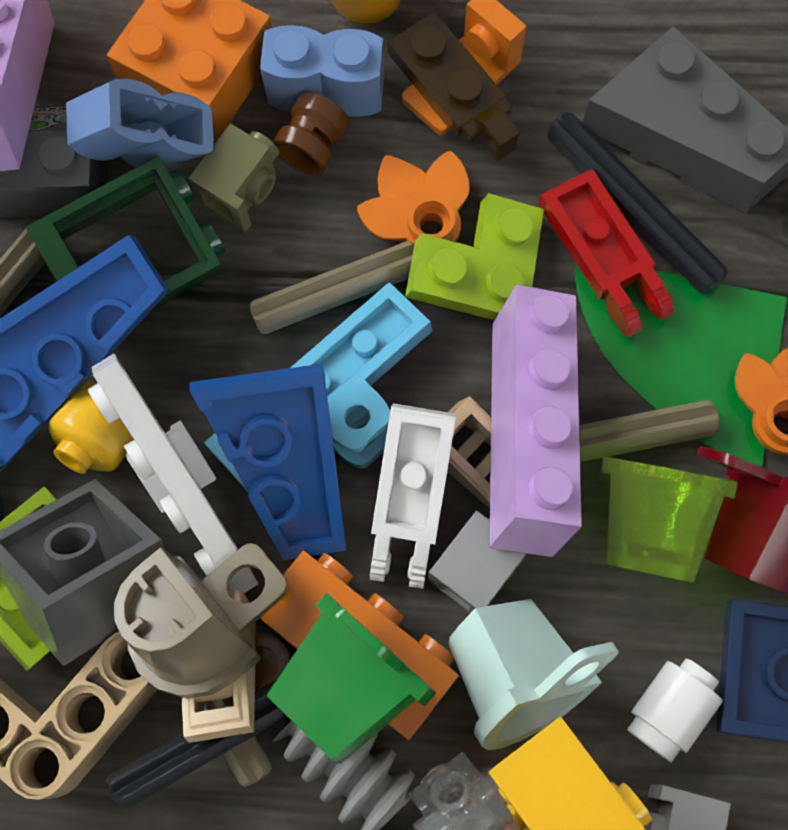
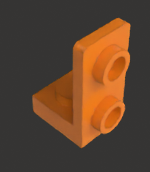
[402,0,527,136]

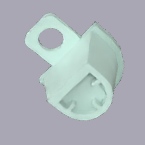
[448,599,619,750]

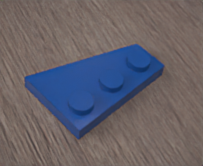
[190,364,346,560]

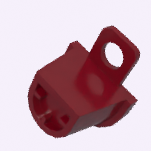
[696,446,788,594]

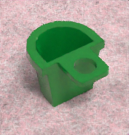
[266,593,436,764]

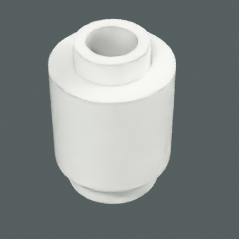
[627,658,723,763]

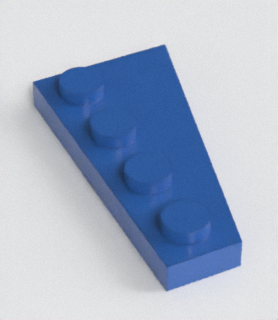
[0,235,170,473]

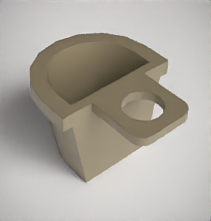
[114,543,289,699]

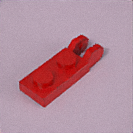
[538,169,675,337]

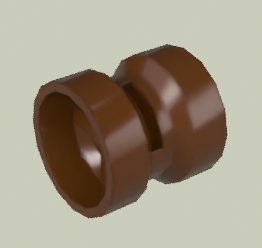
[273,92,350,176]

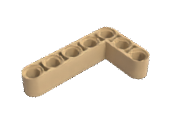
[0,632,158,800]

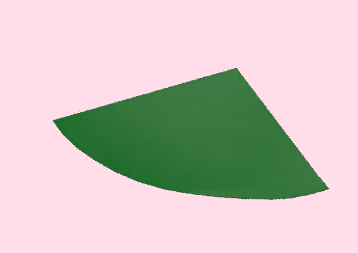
[575,263,787,467]

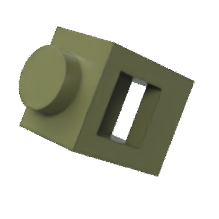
[188,123,280,233]

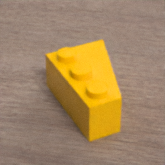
[488,716,653,830]

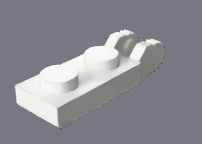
[369,403,457,589]

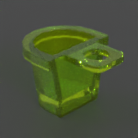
[601,456,737,583]

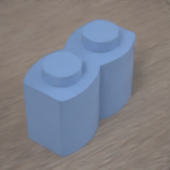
[260,25,384,117]
[66,79,213,169]

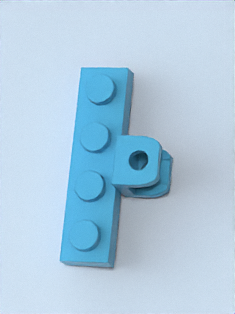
[204,282,432,491]

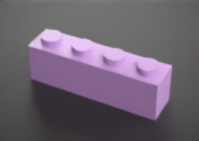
[0,0,55,171]
[490,285,581,557]

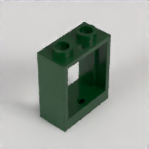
[26,156,226,312]

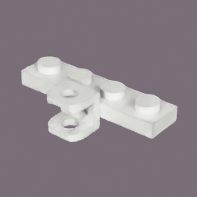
[88,354,258,593]

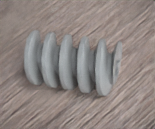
[273,721,415,830]

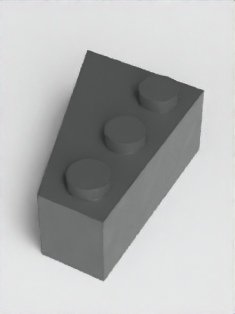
[583,26,788,214]

